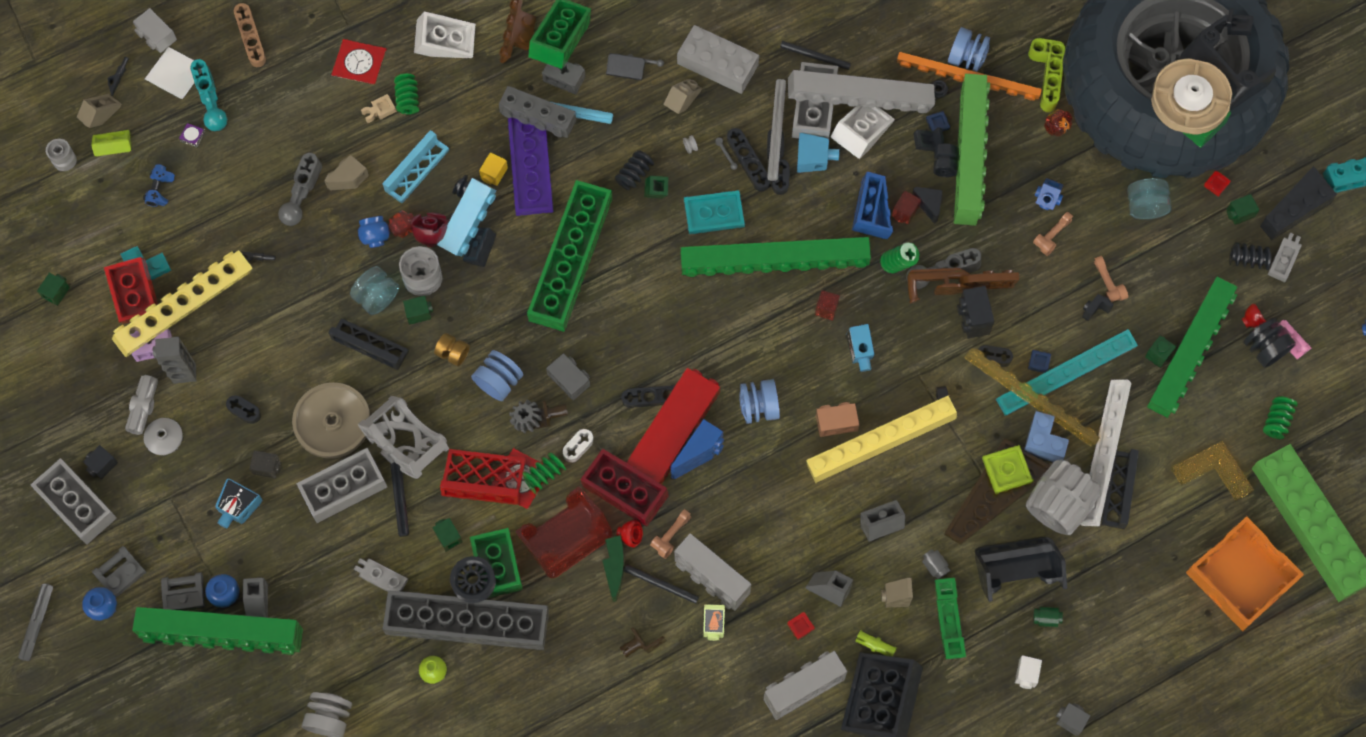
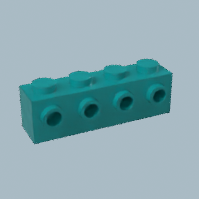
[1322,157,1366,193]

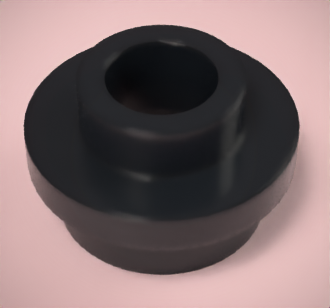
[931,80,948,98]

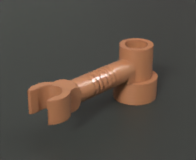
[1033,212,1073,256]
[1094,256,1128,302]
[650,509,691,559]

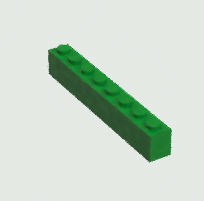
[1147,277,1237,418]

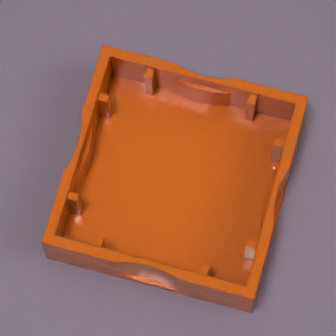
[1186,517,1304,631]

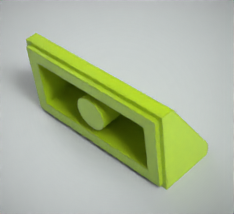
[91,130,131,156]

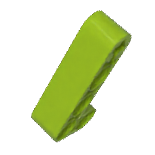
[1028,38,1065,112]

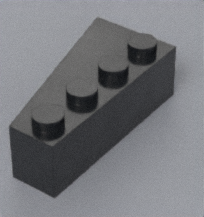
[1260,166,1337,241]

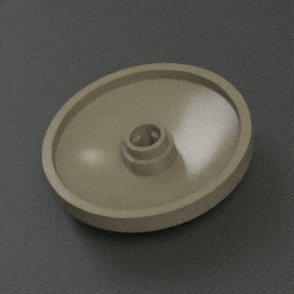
[292,383,371,459]

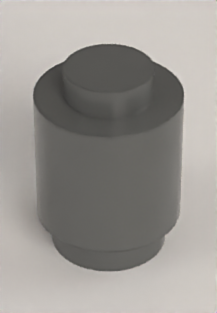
[922,549,950,579]

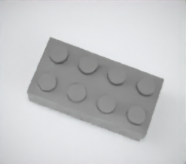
[677,25,759,94]
[792,62,838,139]
[296,448,387,523]
[30,458,116,545]
[674,534,751,611]
[764,651,847,720]

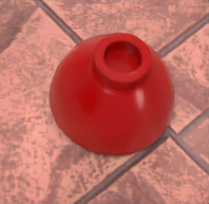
[1241,303,1266,328]
[617,520,643,548]

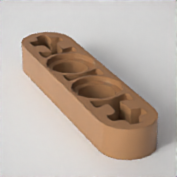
[234,3,266,67]

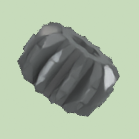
[509,400,543,434]

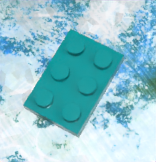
[684,190,745,234]

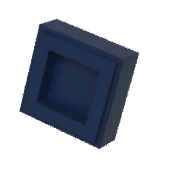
[926,111,950,132]
[1028,350,1051,373]

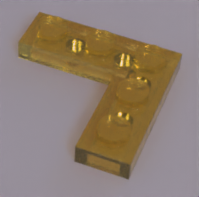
[1171,441,1254,501]

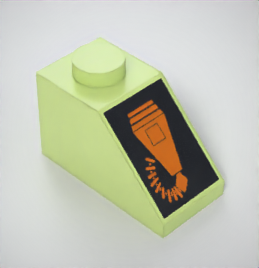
[704,604,725,641]

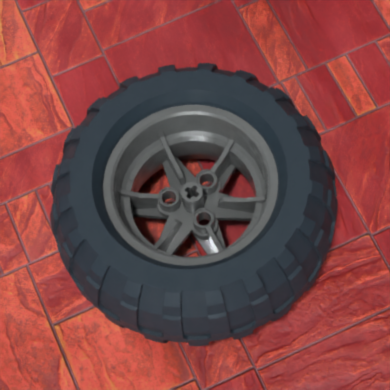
[1063,0,1289,178]

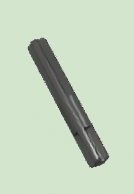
[18,584,53,661]

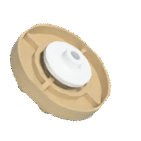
[1151,59,1232,134]

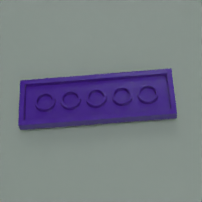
[508,117,553,216]

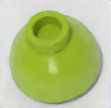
[419,656,447,684]

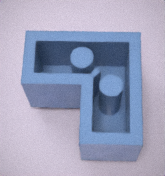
[1024,411,1069,462]

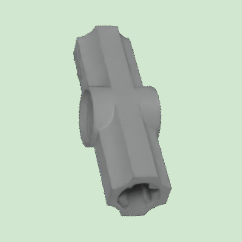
[125,375,158,435]

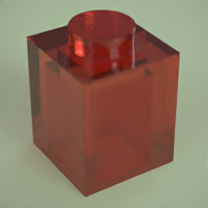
[892,191,921,224]
[815,290,840,321]

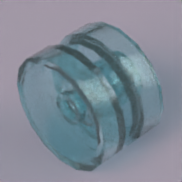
[1127,178,1172,219]
[350,266,399,315]

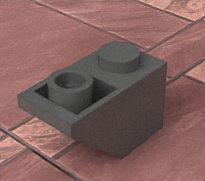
[806,571,853,607]
[243,578,268,618]

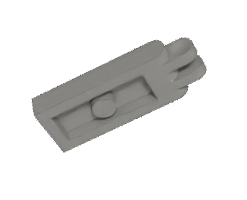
[1267,232,1302,282]
[354,559,408,592]

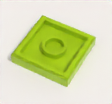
[982,445,1033,494]

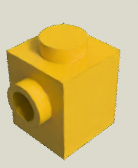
[479,153,508,186]

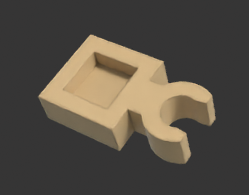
[361,94,397,123]

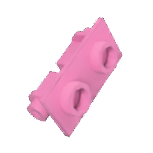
[1277,320,1311,359]

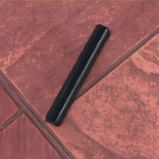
[390,462,409,537]

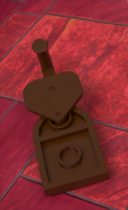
[907,268,1019,304]

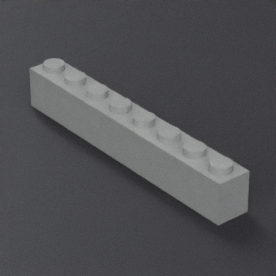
[788,70,935,113]

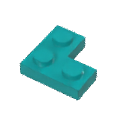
[120,246,172,280]

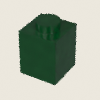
[644,176,669,199]
[1227,194,1259,225]
[37,272,70,306]
[403,296,433,325]
[1145,335,1176,368]
[432,518,463,552]

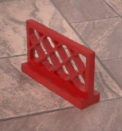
[440,449,526,505]

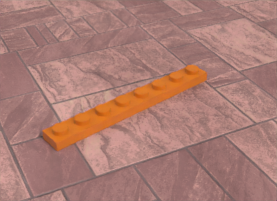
[897,52,1042,101]

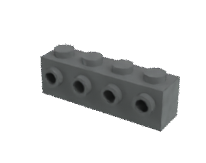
[499,86,576,138]

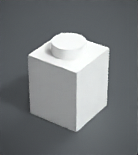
[1015,656,1042,689]

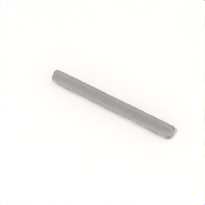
[768,79,786,181]

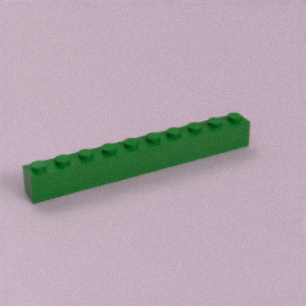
[681,237,871,277]

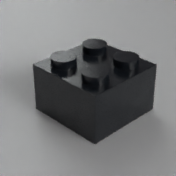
[957,286,994,339]

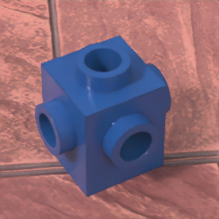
[1035,178,1063,210]

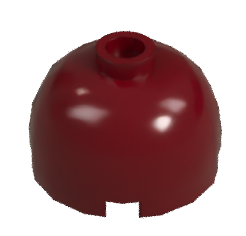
[411,212,449,247]

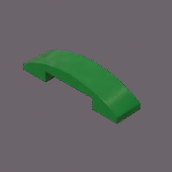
[935,578,966,660]

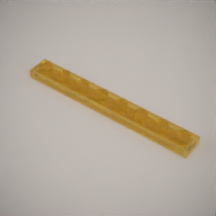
[964,348,1100,447]

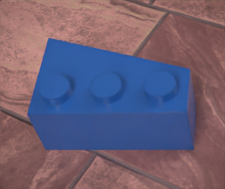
[852,172,893,240]

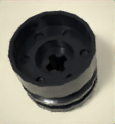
[1243,318,1296,368]

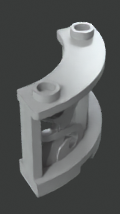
[358,396,449,479]

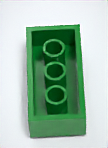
[528,0,591,69]

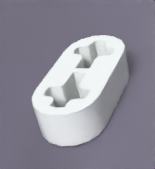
[563,429,593,463]

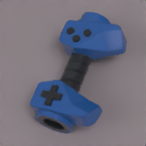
[143,165,175,207]

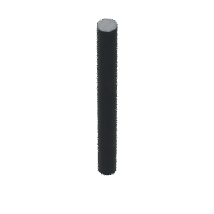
[780,41,851,70]
[624,564,699,604]

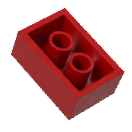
[104,257,158,324]

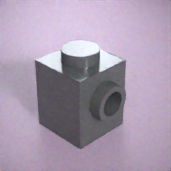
[1056,703,1091,736]

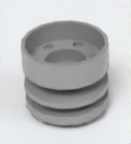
[399,246,443,296]
[301,692,352,737]

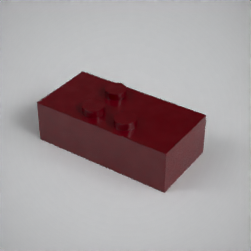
[580,448,669,527]

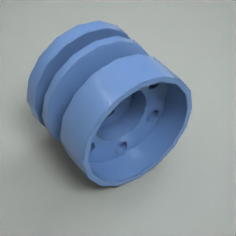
[947,27,990,72]
[471,350,523,401]
[739,379,780,424]

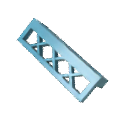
[383,130,449,203]

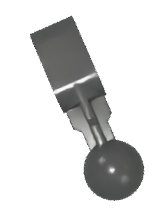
[278,153,322,226]
[906,248,981,289]

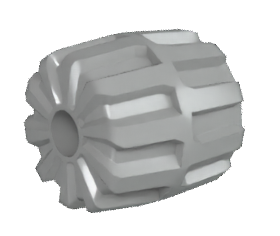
[1026,460,1101,535]

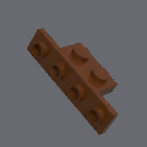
[499,0,536,63]

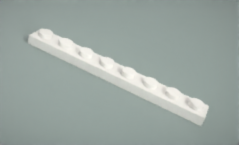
[1081,380,1131,526]

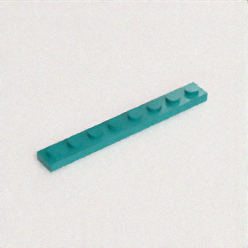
[996,329,1138,416]

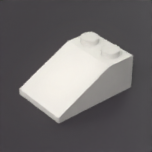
[414,11,475,58]
[831,105,895,159]

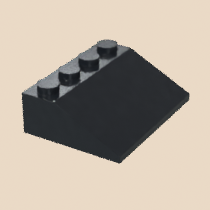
[841,652,923,737]

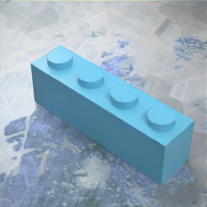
[437,178,497,257]

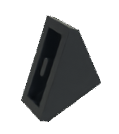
[911,187,942,224]

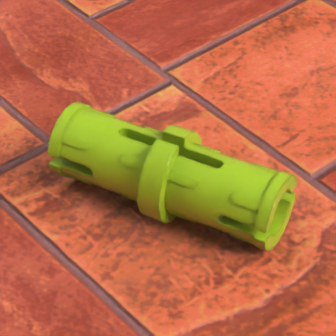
[855,630,897,657]

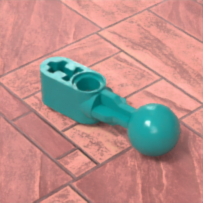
[190,59,227,131]

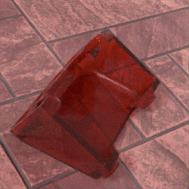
[515,486,612,578]

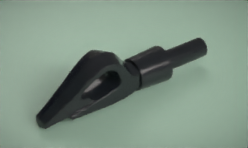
[108,57,129,96]
[232,251,276,263]

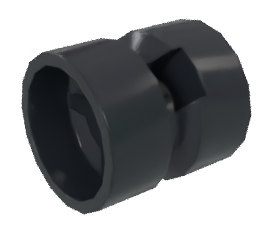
[933,144,959,178]

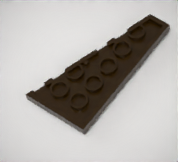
[944,438,1050,545]

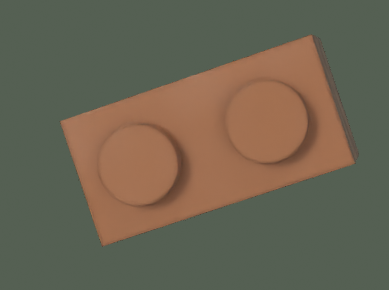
[816,402,859,437]

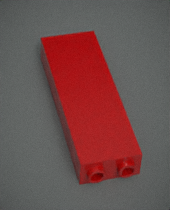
[626,368,721,485]

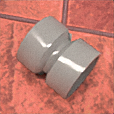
[46,138,77,171]

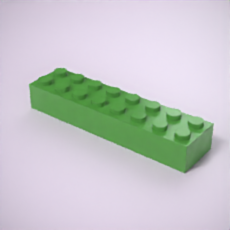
[954,73,990,226]
[1252,444,1366,602]

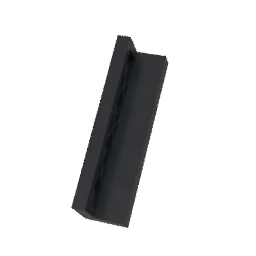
[328,318,409,370]
[1101,449,1139,530]

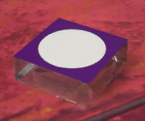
[179,123,205,147]

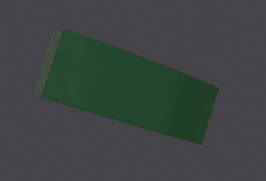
[602,535,624,602]

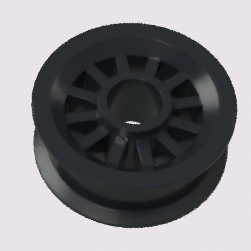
[450,556,496,603]

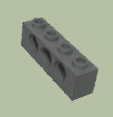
[152,337,197,384]

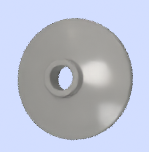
[144,418,183,455]

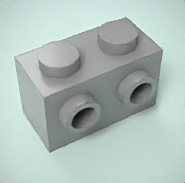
[133,8,177,53]

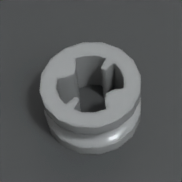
[683,135,698,154]

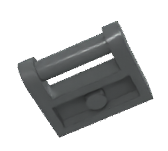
[92,546,146,597]
[161,572,205,611]

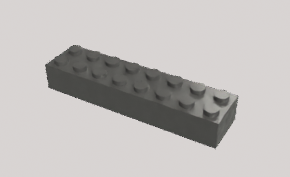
[383,590,549,650]

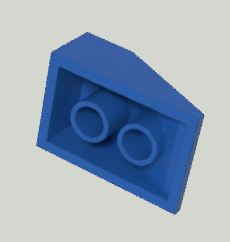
[671,419,724,480]

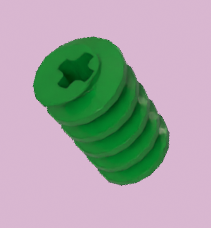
[394,73,419,115]
[880,242,919,274]
[1263,396,1298,439]
[523,452,566,494]

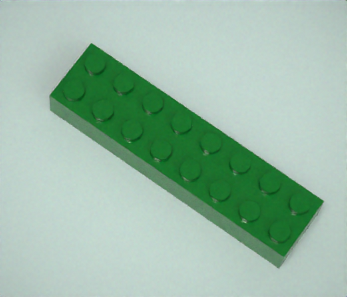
[527,180,612,332]
[132,607,303,655]

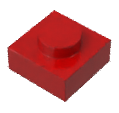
[1204,171,1231,197]
[787,612,815,640]

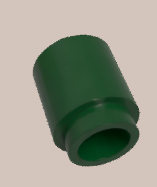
[1033,606,1063,628]

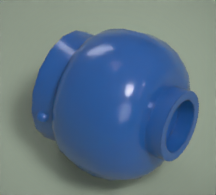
[358,216,390,248]
[205,574,240,608]
[82,587,117,621]

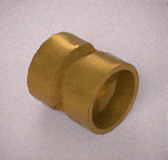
[434,333,470,367]

